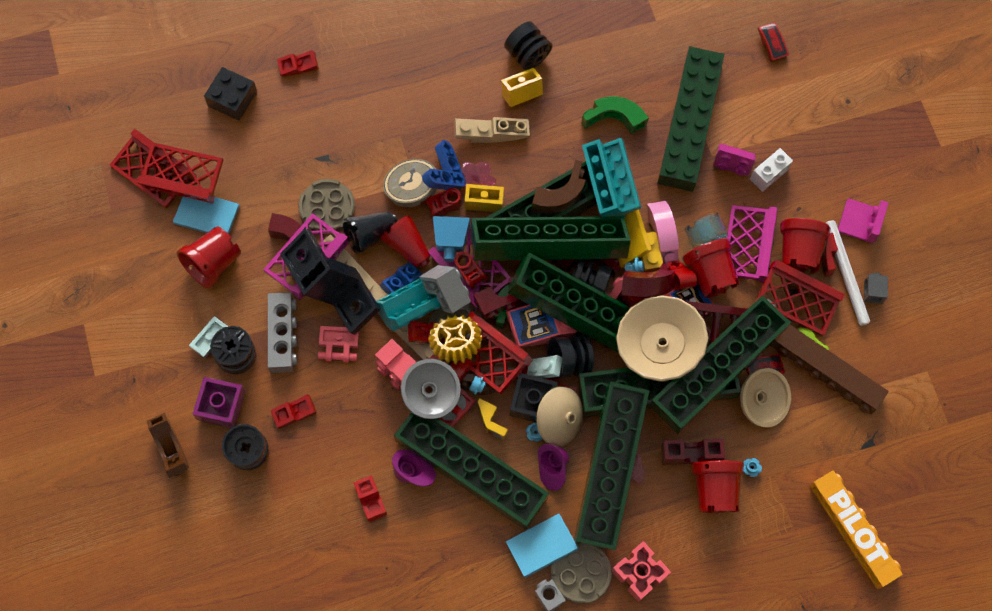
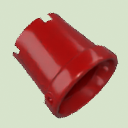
[780,218,831,274]
[177,226,241,289]
[682,238,740,298]
[691,461,744,513]

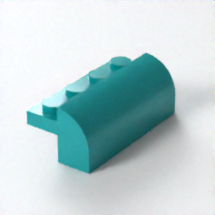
[582,138,642,217]
[376,278,441,332]

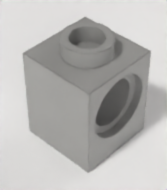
[534,579,566,611]

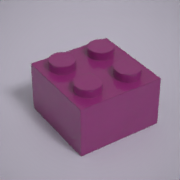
[193,377,246,428]

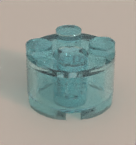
[684,213,728,253]

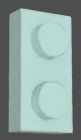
[189,316,228,358]
[527,355,562,379]

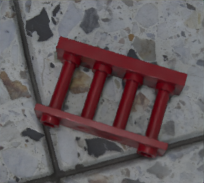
[665,301,748,348]

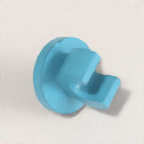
[625,257,644,272]

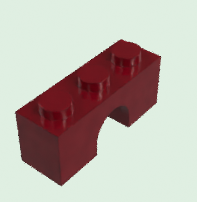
[473,276,526,320]
[661,438,725,465]

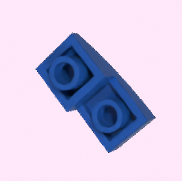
[380,262,423,295]

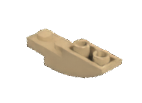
[454,117,530,143]

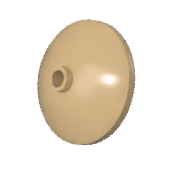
[740,368,791,427]
[537,387,583,446]

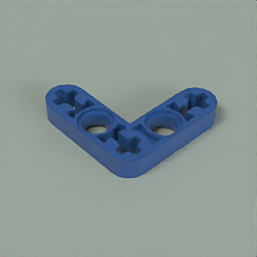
[422,140,466,190]

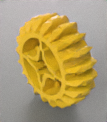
[429,314,482,364]

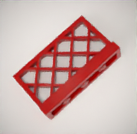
[110,129,196,208]
[137,142,224,204]
[755,260,845,336]
[466,311,533,394]

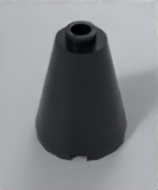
[343,211,397,254]

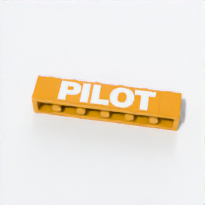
[810,470,903,590]

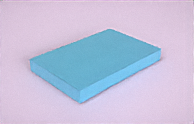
[173,197,240,234]
[506,514,579,578]

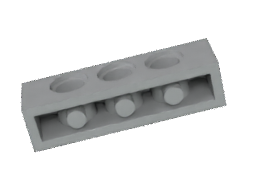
[268,292,297,373]

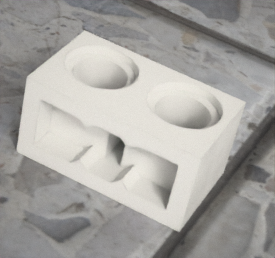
[750,148,793,192]

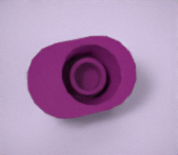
[538,443,569,491]
[392,449,436,487]

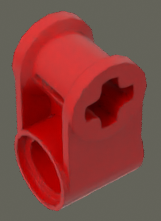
[424,188,462,218]
[454,251,488,289]
[667,260,697,291]

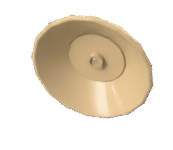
[616,295,708,382]

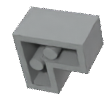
[419,265,471,313]

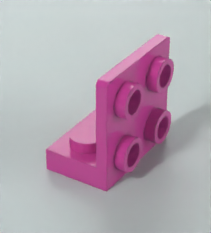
[713,143,756,176]
[838,198,889,244]

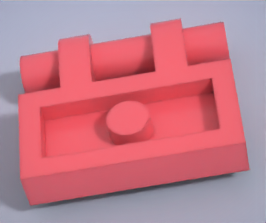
[318,326,359,363]

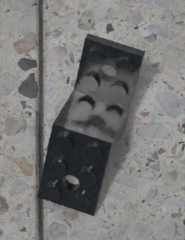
[280,228,381,335]

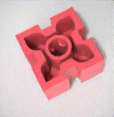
[375,339,416,390]
[611,541,671,602]

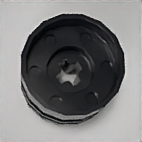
[504,21,553,70]
[572,259,613,294]
[210,326,256,375]
[547,335,594,379]
[222,424,269,470]

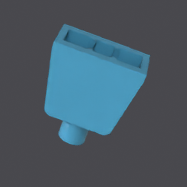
[433,216,470,262]

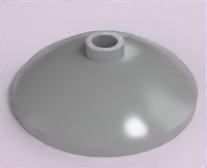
[401,359,460,419]

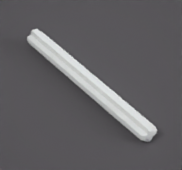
[826,220,870,326]

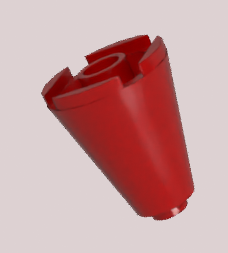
[380,215,431,268]

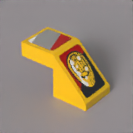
[478,398,508,441]

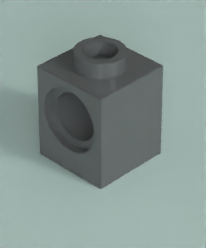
[863,273,888,304]

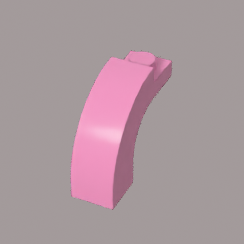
[647,201,679,264]

